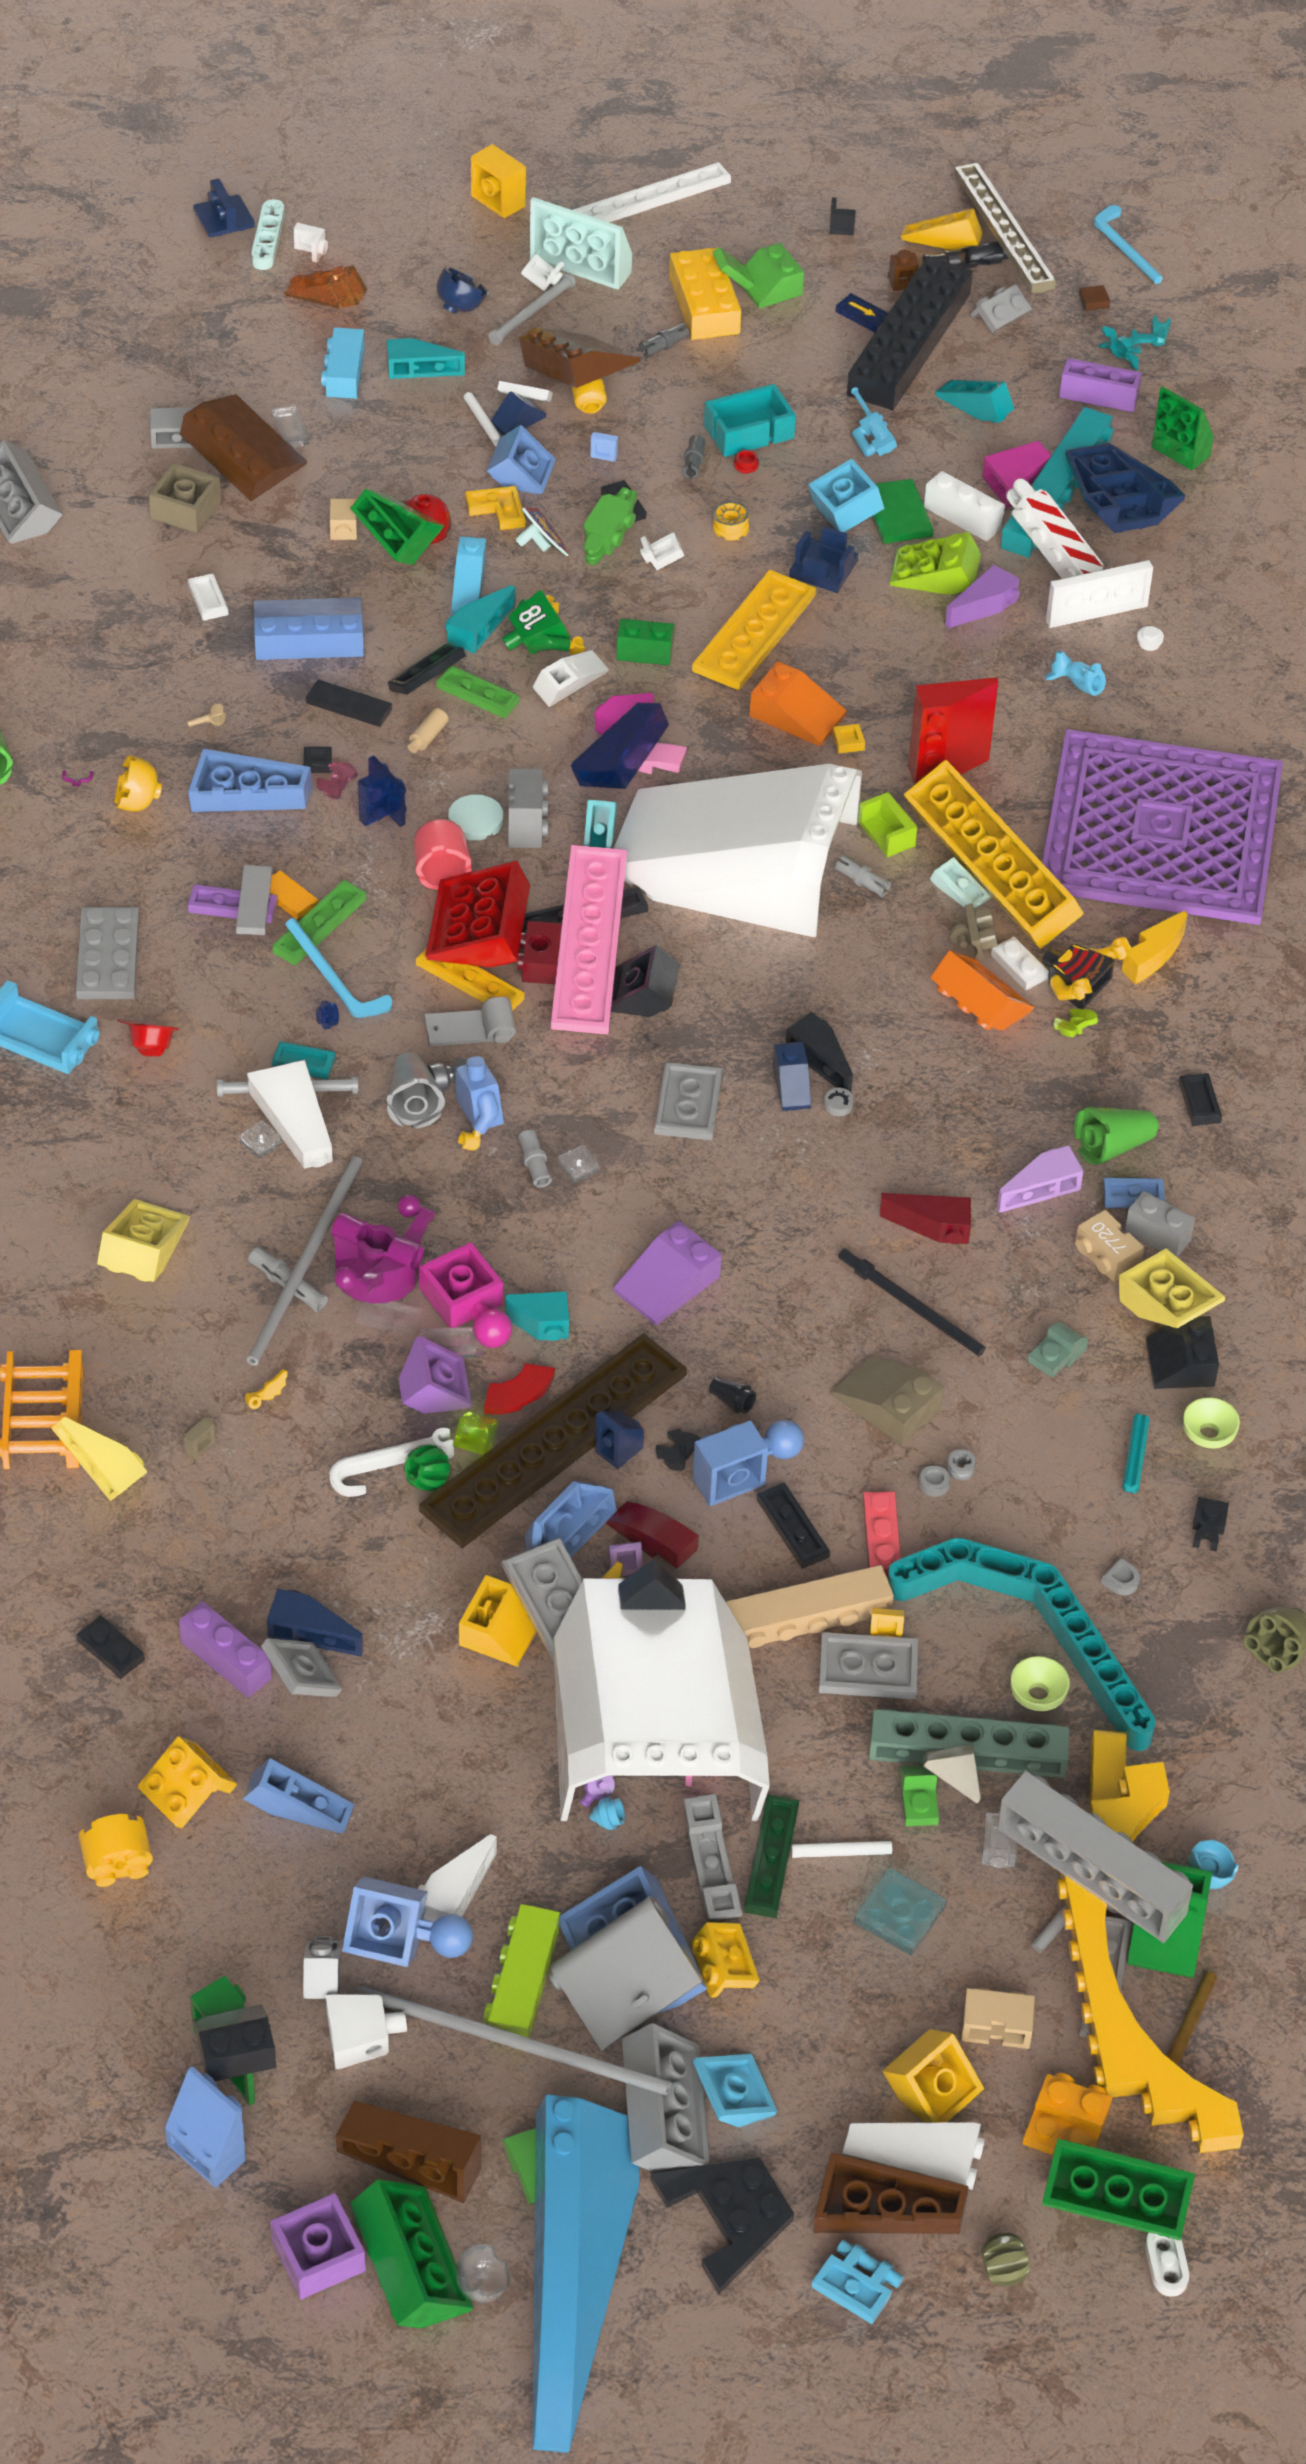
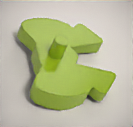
[1053,1009,1098,1037]

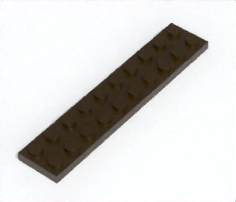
[419,1333,687,1549]

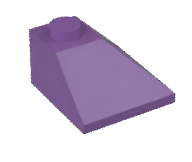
[399,1336,472,1414]

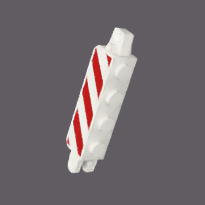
[1006,478,1103,579]

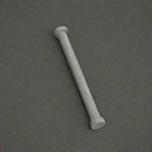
[488,273,576,346]
[217,1076,358,1097]

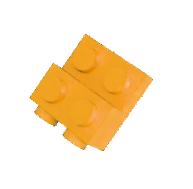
[1022,2073,1113,2155]

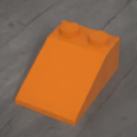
[749,661,847,747]

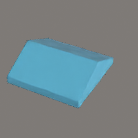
[693,2054,778,2128]

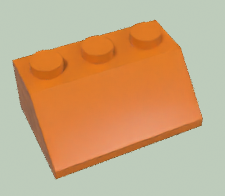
[930,950,1034,1031]

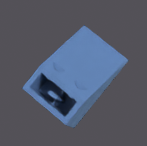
[165,2067,246,2188]

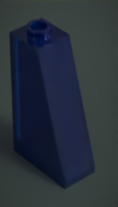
[571,702,669,789]

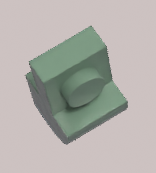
[1028,1322,1088,1378]

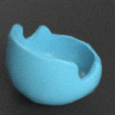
[1187,1839,1239,1889]

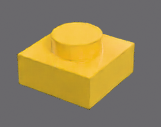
[832,724,865,754]
[870,1608,904,1637]

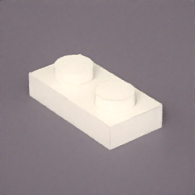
[991,937,1049,991]

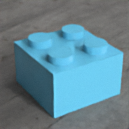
[808,459,884,532]

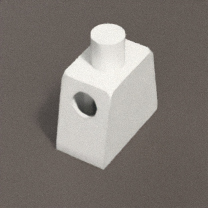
[326,1995,407,2070]

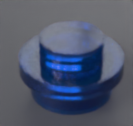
[316,1000,339,1029]

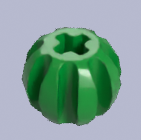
[404,1445,451,1491]

